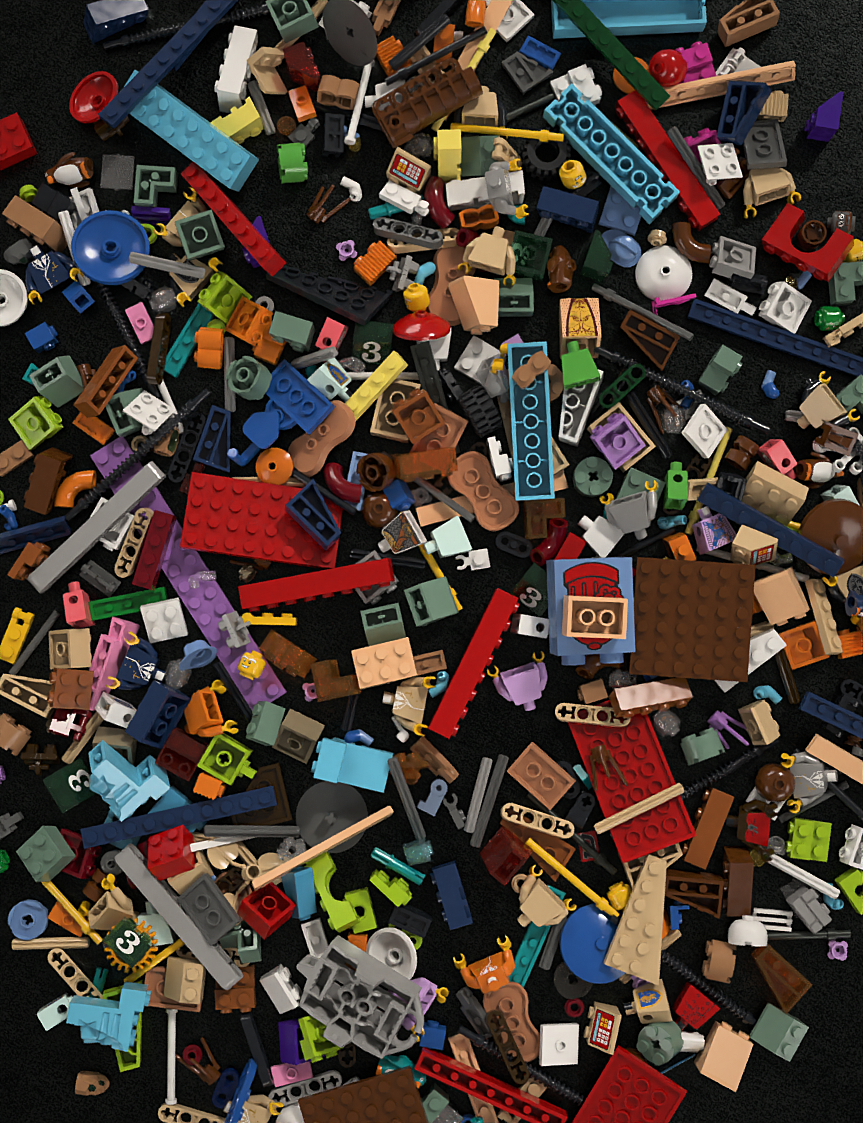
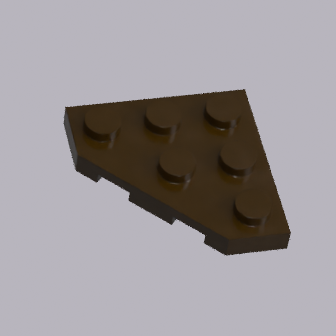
[231,763,293,826]

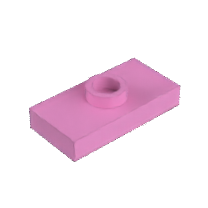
[125,302,154,345]
[271,1061,314,1087]

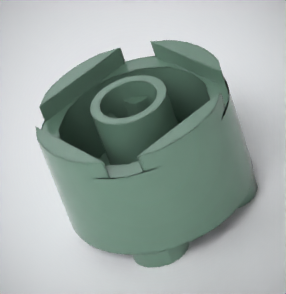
[226,356,272,400]
[572,457,613,497]
[680,727,725,765]
[637,1021,684,1066]

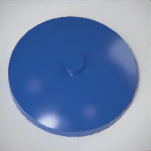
[71,210,150,285]
[559,903,625,984]

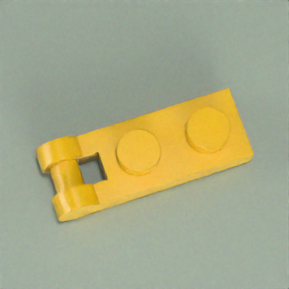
[0,607,35,664]
[242,613,297,626]

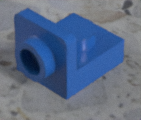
[667,900,690,930]

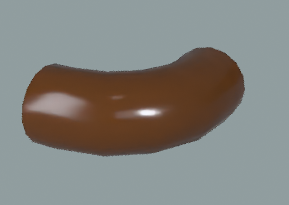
[672,222,711,263]
[576,653,627,680]

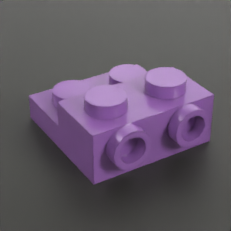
[590,413,646,470]

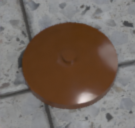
[798,499,863,575]

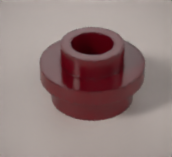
[564,997,584,1018]
[183,1044,202,1065]

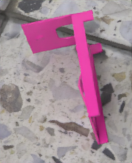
[651,293,696,315]

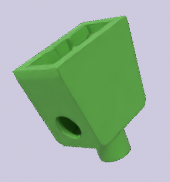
[561,341,600,390]
[663,462,688,510]

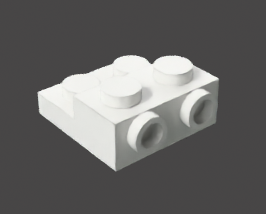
[550,64,602,115]
[759,281,812,334]
[486,436,514,482]
[90,497,134,551]
[839,824,863,870]

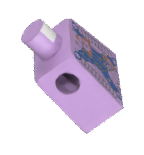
[692,506,737,555]

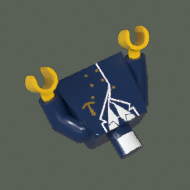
[25,244,84,305]
[106,631,167,691]

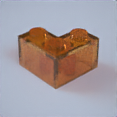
[523,498,565,539]
[259,629,317,678]
[311,660,361,702]

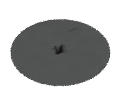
[323,0,377,66]
[296,781,368,853]

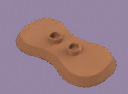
[425,245,476,326]
[288,400,356,477]
[447,451,519,531]
[483,982,540,1062]

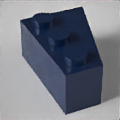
[537,186,599,233]
[193,405,231,474]

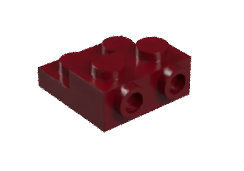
[60,829,102,879]

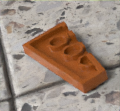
[500,807,576,881]

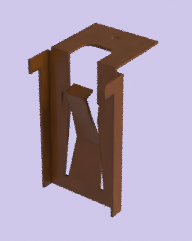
[813,420,859,456]

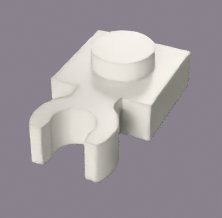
[455,548,490,571]

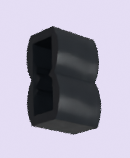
[31,183,76,224]

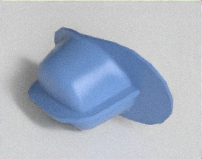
[599,230,641,267]
[179,640,217,671]

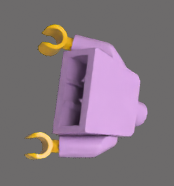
[487,651,548,711]
[387,977,449,1042]

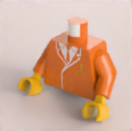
[184,680,238,737]
[453,935,515,993]

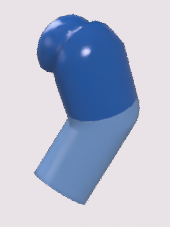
[762,370,779,399]
[344,729,374,747]

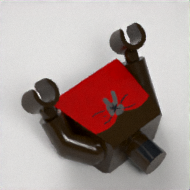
[726,799,778,862]

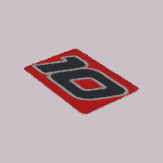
[578,831,599,862]

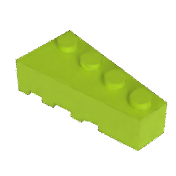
[102,980,143,1072]

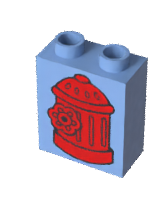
[546,557,635,665]

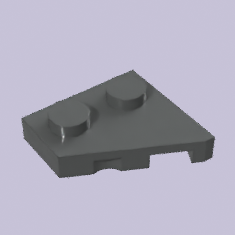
[501,51,553,95]

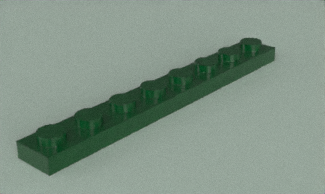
[552,0,670,111]

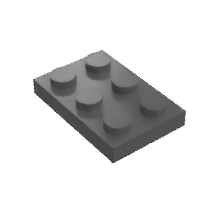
[743,119,787,170]
[177,873,241,946]

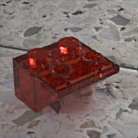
[282,42,321,92]
[155,727,209,782]
[480,825,533,886]

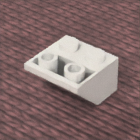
[259,964,302,1014]

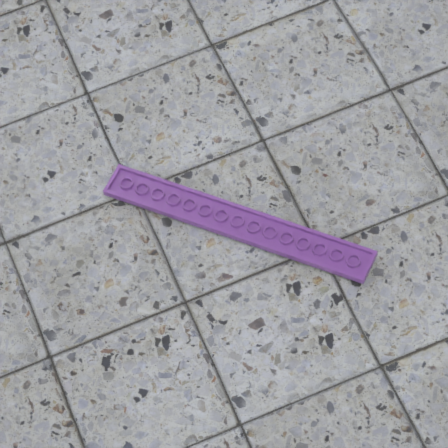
[90,437,287,710]

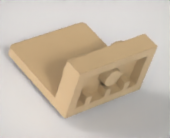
[246,47,288,95]

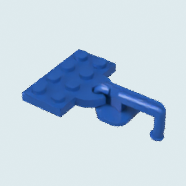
[227,359,336,467]

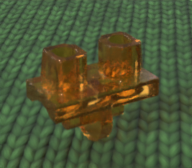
[390,753,429,785]

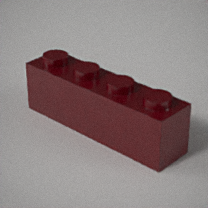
[132,510,177,591]

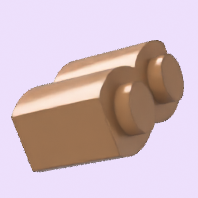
[317,75,359,110]
[512,351,551,389]

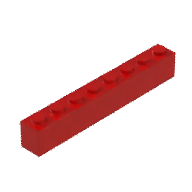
[615,90,720,231]
[181,162,286,276]
[238,558,395,612]
[414,1047,568,1123]

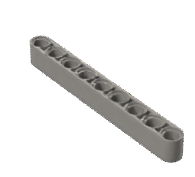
[27,461,166,594]
[114,844,243,990]

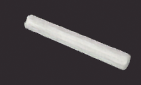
[58,210,91,286]
[768,854,840,899]

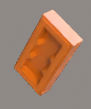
[288,85,317,122]
[73,412,115,446]
[47,901,89,938]

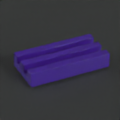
[131,206,171,226]

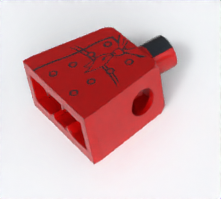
[673,981,720,1032]

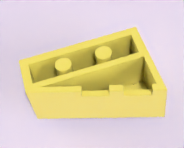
[210,96,264,144]
[433,129,461,185]

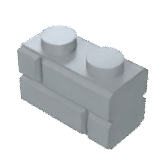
[786,886,832,934]

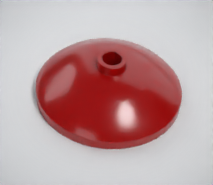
[69,71,118,123]
[393,310,450,341]

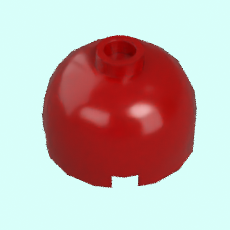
[648,49,687,87]

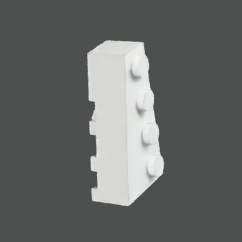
[215,26,258,113]
[445,170,525,211]
[559,369,603,447]
[715,628,787,693]

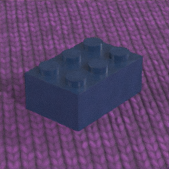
[125,680,191,749]

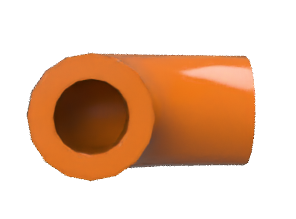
[465,0,487,28]
[54,470,96,508]

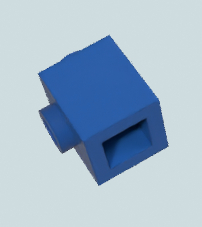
[62,281,95,313]
[25,322,58,353]
[383,479,416,512]
[417,1020,446,1050]

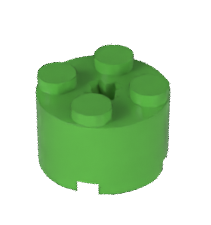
[277,142,308,184]

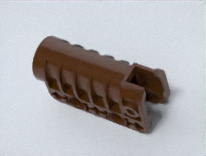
[372,58,483,148]

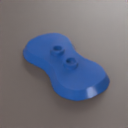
[224,1058,257,1123]

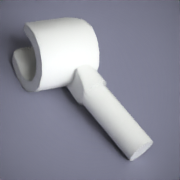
[391,716,409,743]

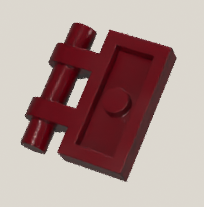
[48,708,92,742]

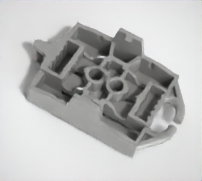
[297,935,424,1059]

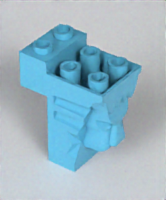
[311,737,393,793]
[89,740,170,822]
[66,982,151,1052]

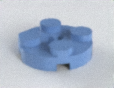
[8,900,49,940]

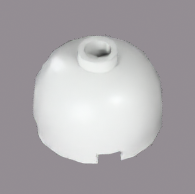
[728,915,768,946]

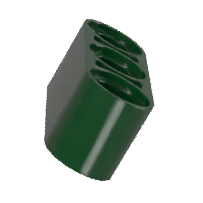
[599,363,646,408]

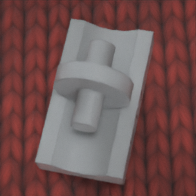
[386,255,420,292]
[218,611,251,648]

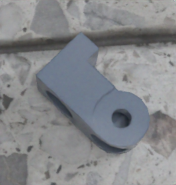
[417,779,448,816]

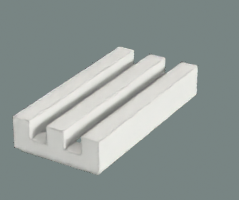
[752,908,793,932]

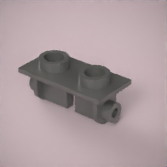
[79,560,121,598]

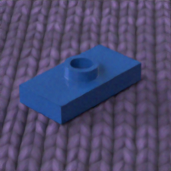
[519,35,561,70]

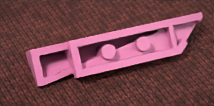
[89,617,140,711]

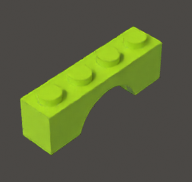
[304,851,360,933]

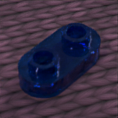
[212,1068,240,1108]

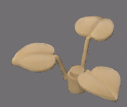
[206,837,289,925]

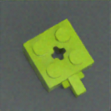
[197,733,257,785]

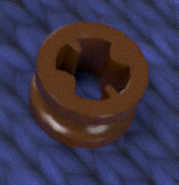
[844,734,863,748]

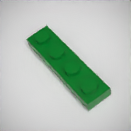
[88,587,168,621]

